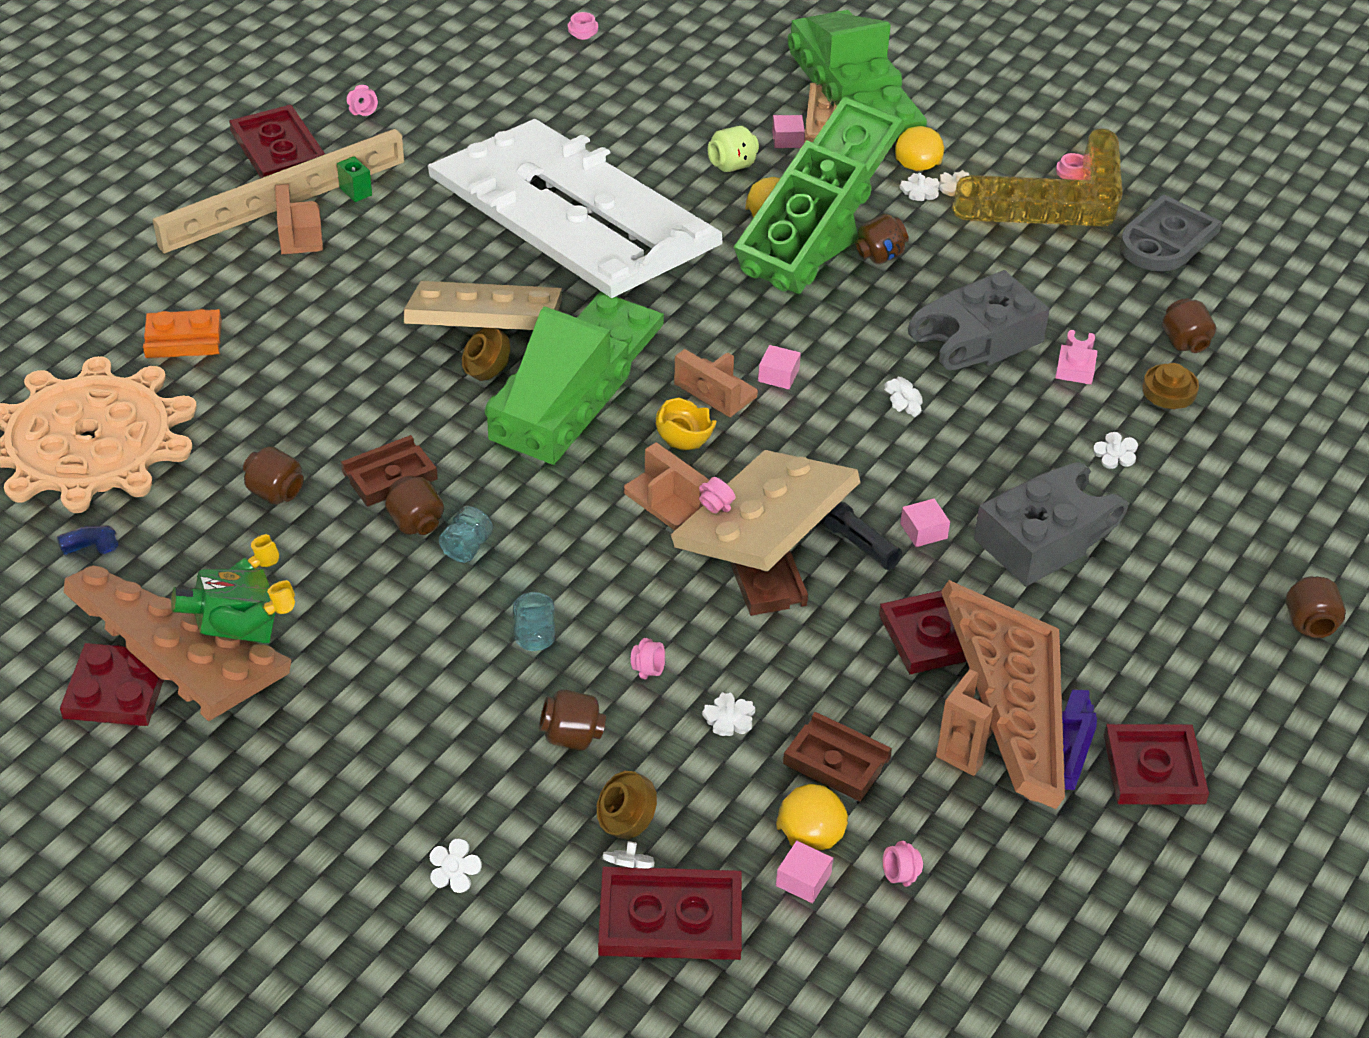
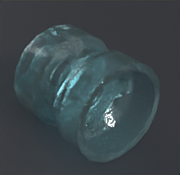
[439,506,493,563]
[513,592,555,651]

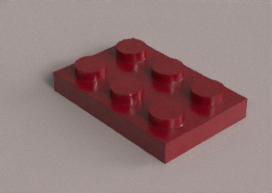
[229,104,325,178]
[598,867,742,960]

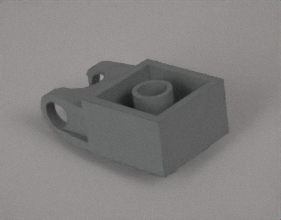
[908,270,1050,370]
[974,462,1128,587]

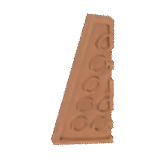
[64,565,291,721]
[941,580,1065,809]

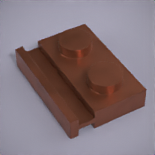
[341,435,438,507]
[730,550,808,616]
[783,712,892,802]

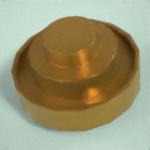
[462,328,511,381]
[1142,363,1199,409]
[597,771,657,839]

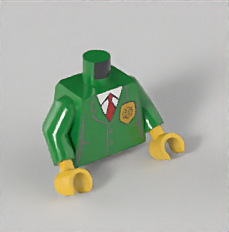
[171,534,295,643]

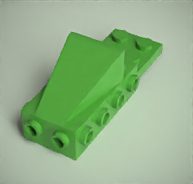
[788,10,927,136]
[734,97,904,295]
[485,291,664,465]

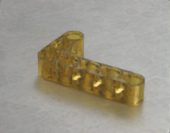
[952,128,1123,226]

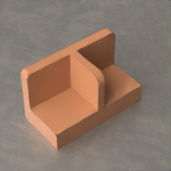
[275,184,323,254]
[674,349,758,417]
[624,442,709,530]
[936,669,993,776]

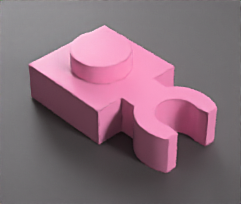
[1055,330,1097,385]

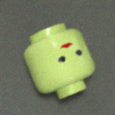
[708,126,759,172]

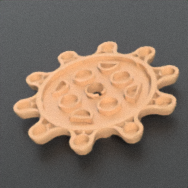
[0,356,197,513]

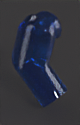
[57,525,119,555]

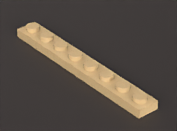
[153,129,404,254]

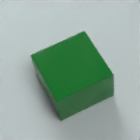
[337,156,372,202]

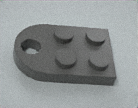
[1120,194,1222,271]

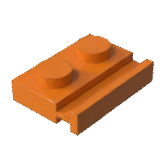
[143,309,222,358]

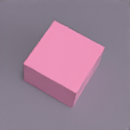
[772,115,805,148]
[758,345,801,389]
[900,499,950,547]
[776,841,833,904]

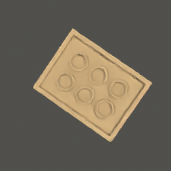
[404,281,562,330]
[671,450,860,571]

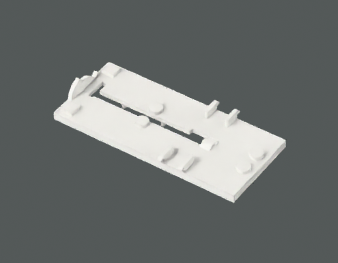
[428,119,722,298]

